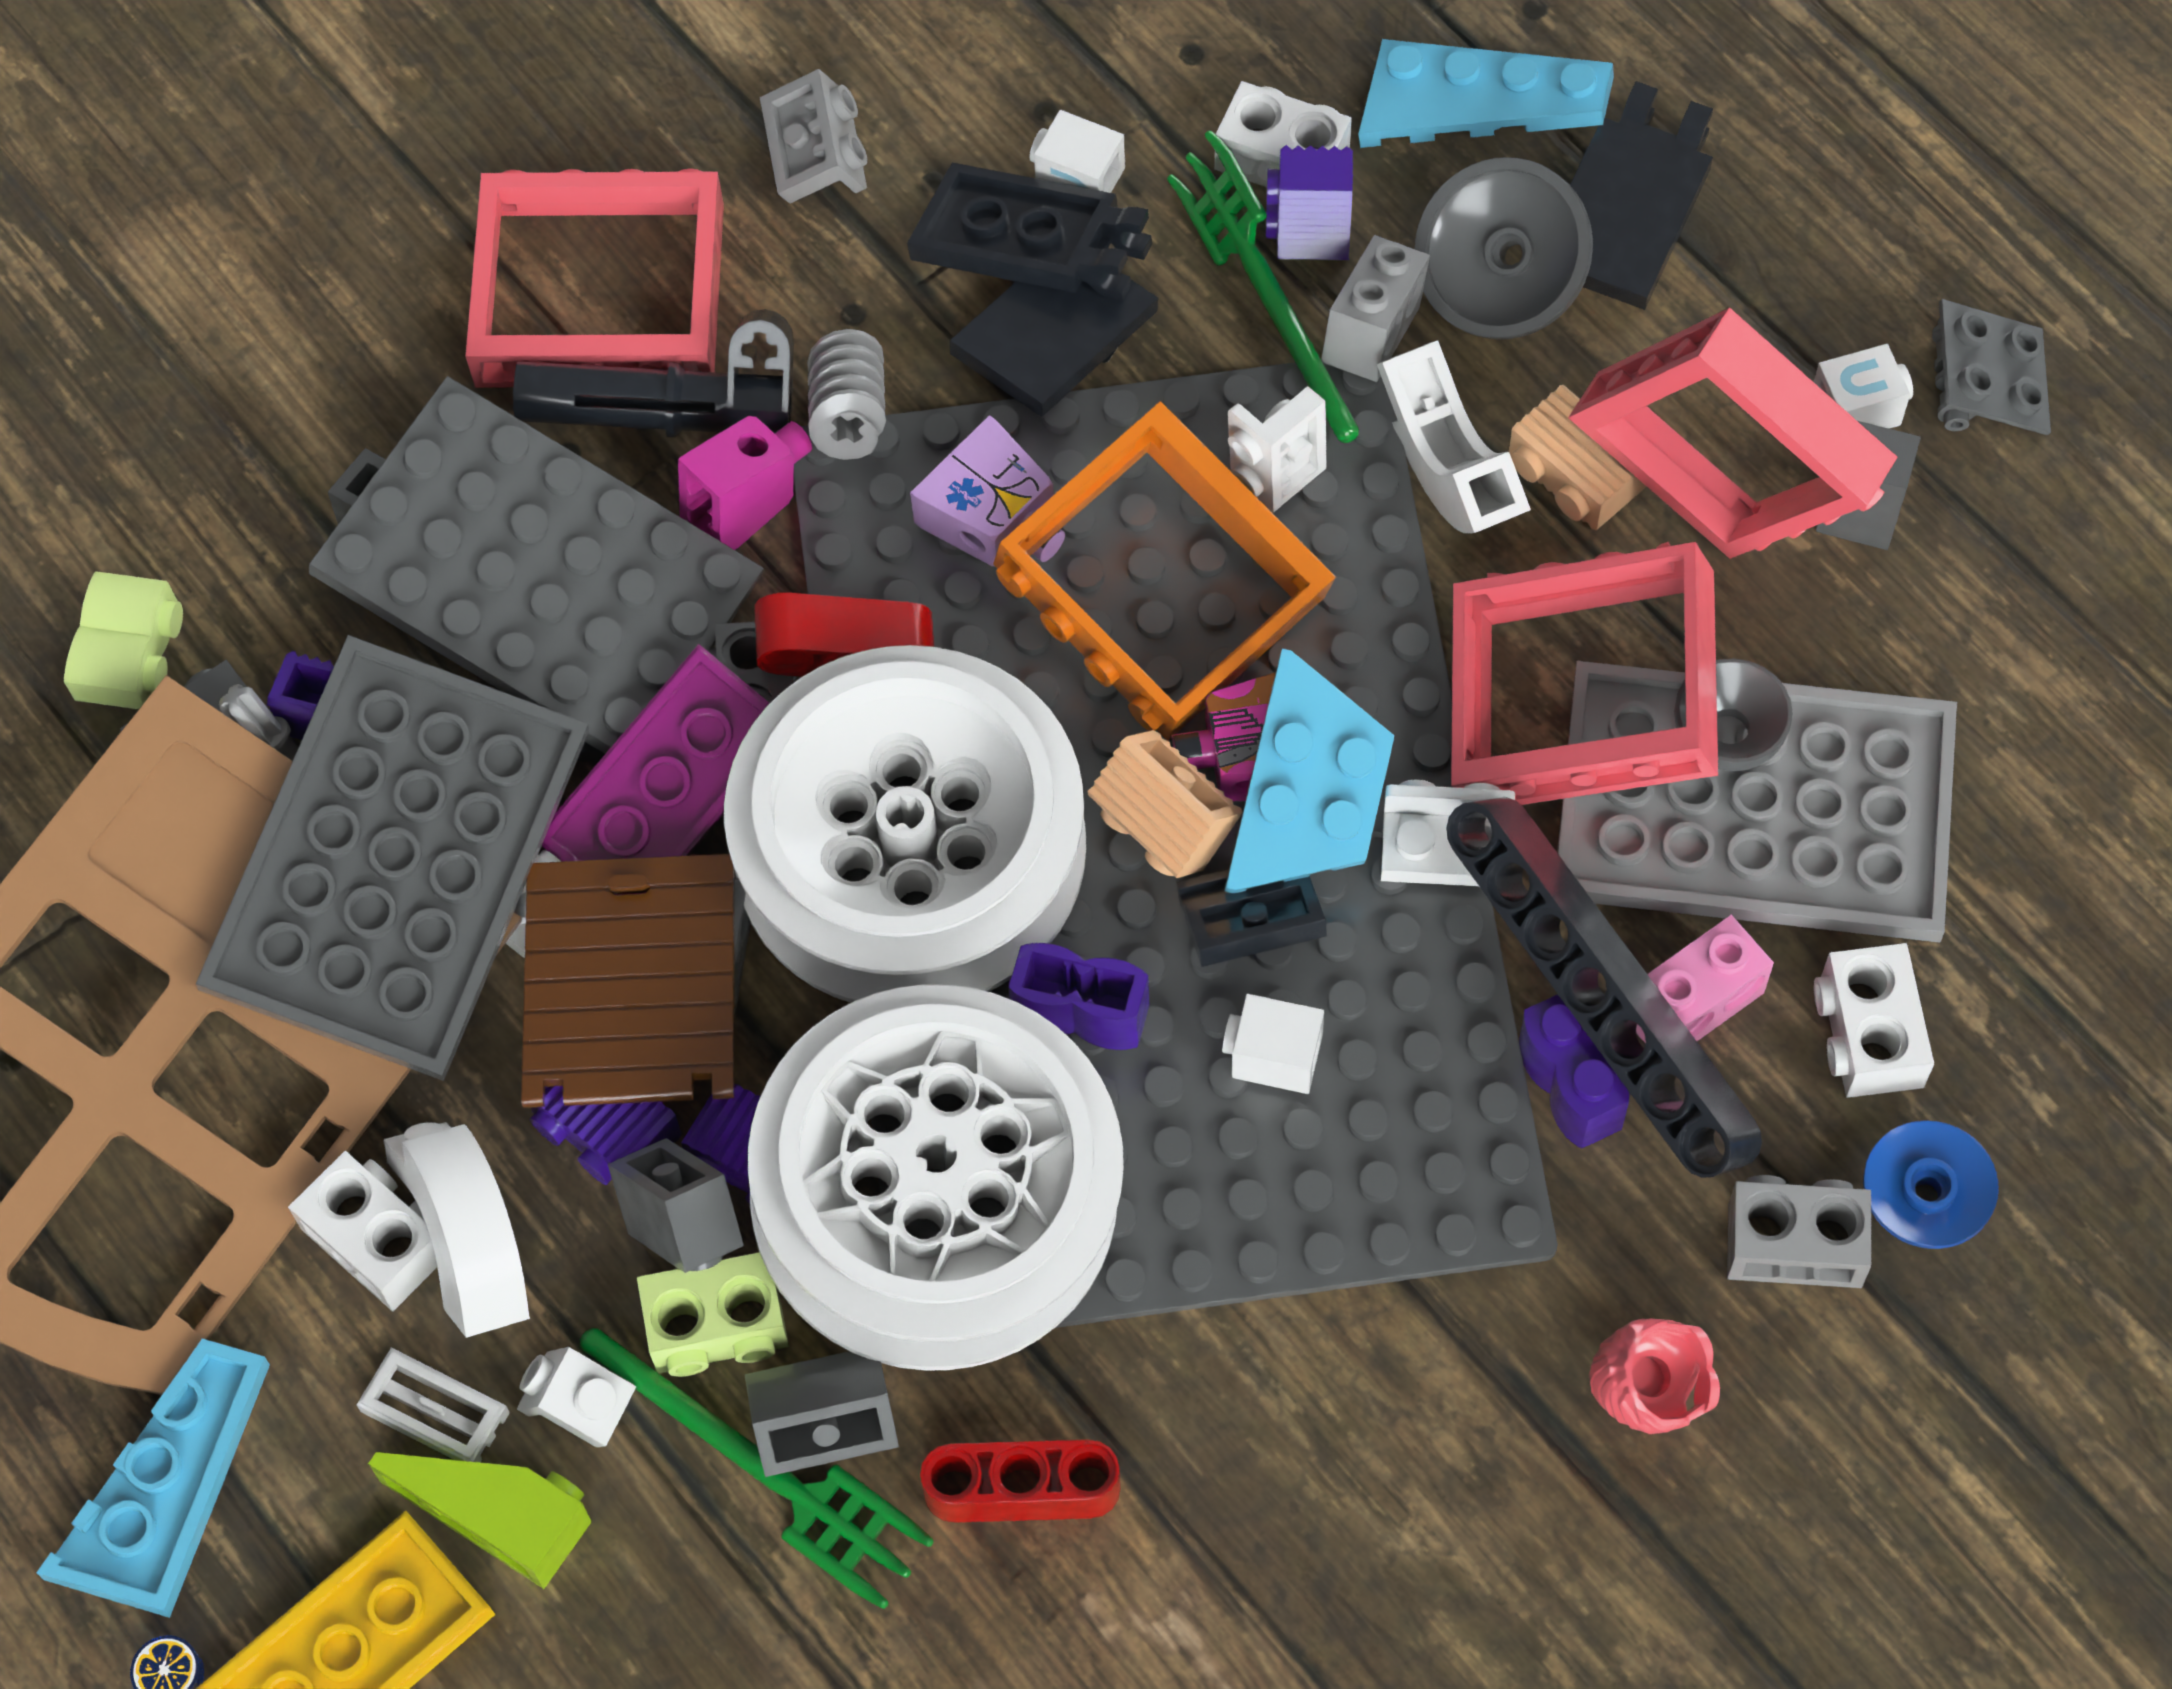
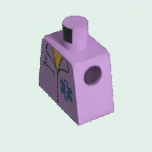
[910,415,1065,566]

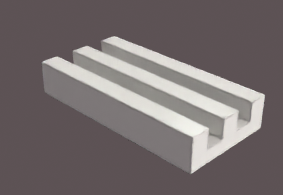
[357,1347,510,1462]

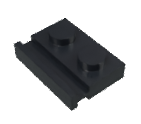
[1176,869,1327,967]

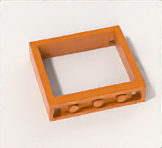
[993,401,1336,741]

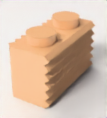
[1509,385,1647,530]
[1088,730,1242,878]

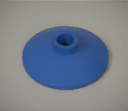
[1863,1121,1999,1249]

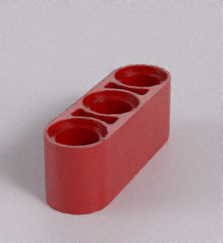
[754,593,934,677]
[920,1440,1121,1523]

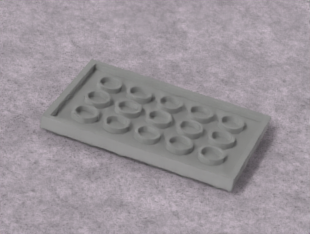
[1557,661,1957,943]

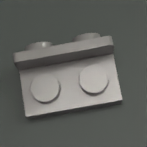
[760,69,867,204]

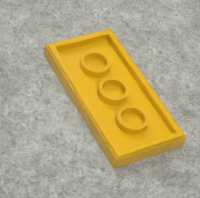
[196,1511,495,1689]

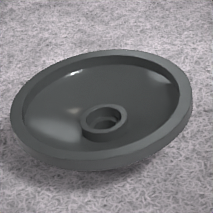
[1414,157,1593,340]

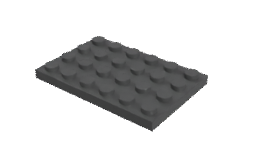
[309,376,764,754]
[196,635,589,1081]

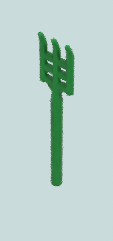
[1167,130,1359,443]
[580,1328,934,1609]

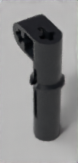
[513,309,794,437]

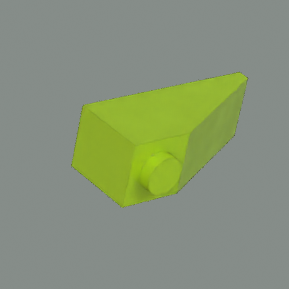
[368,1452,592,1589]

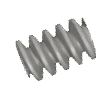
[807,329,886,460]

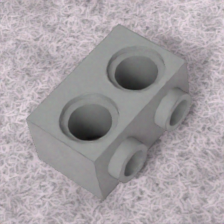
[1321,235,1430,382]
[1727,1175,1871,1288]

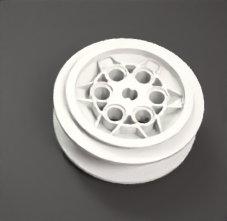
[724,645,1086,1003]
[748,985,1124,1370]

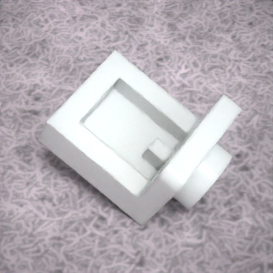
[517,1347,636,1447]

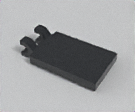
[1570,81,1713,310]
[907,162,1153,301]

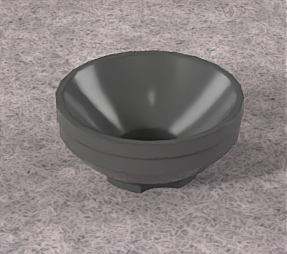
[1674,658,1793,771]

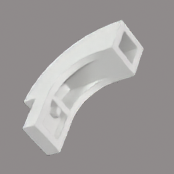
[1377,341,1531,533]
[384,1122,530,1338]

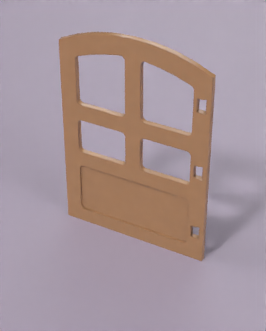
[0,675,522,1395]

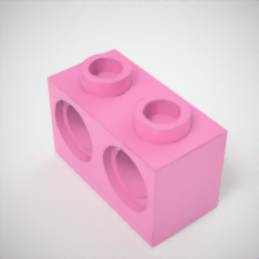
[1636,914,1774,1043]

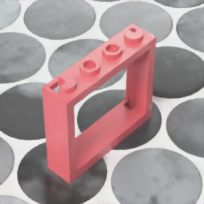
[466,169,724,388]
[1568,307,1898,559]
[1451,542,1718,805]

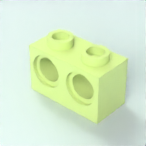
[637,1252,789,1377]

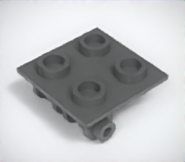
[1932,299,2051,435]

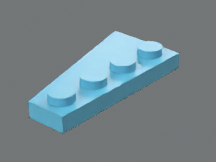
[1358,39,1614,148]
[36,1339,270,1618]

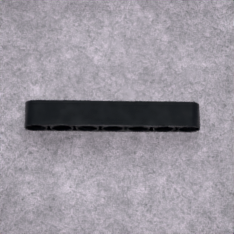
[1446,797,1762,1178]

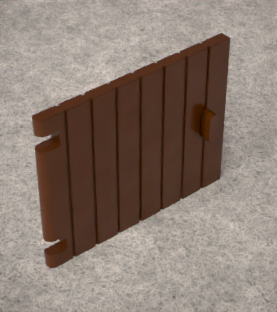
[521,854,735,1108]

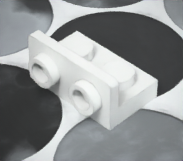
[1228,386,1326,513]
[1381,780,1515,886]

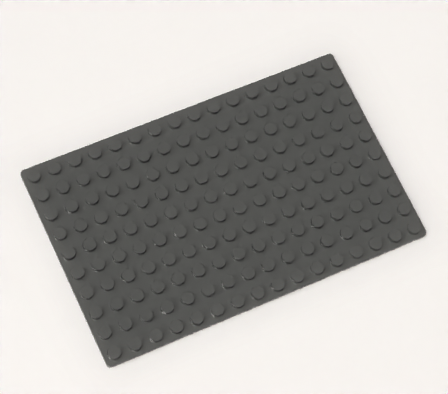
[794,362,1558,1328]

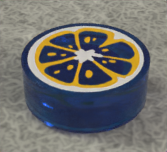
[130,1635,204,1689]

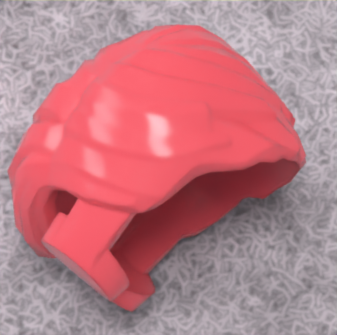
[1589,1318,1720,1434]

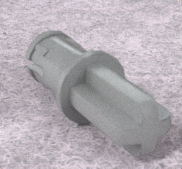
[219,684,299,761]

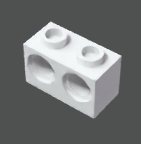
[1215,81,1352,187]
[1814,943,1934,1098]
[288,1151,437,1312]

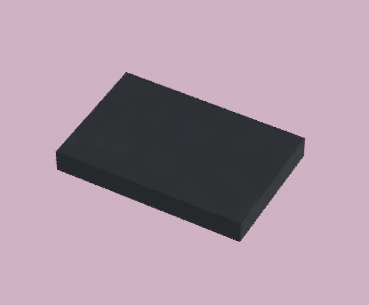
[950,273,1158,417]

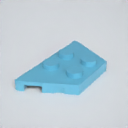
[1224,649,1394,894]

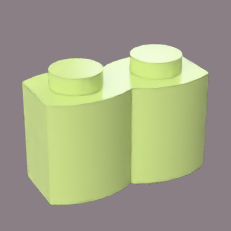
[64,571,183,709]

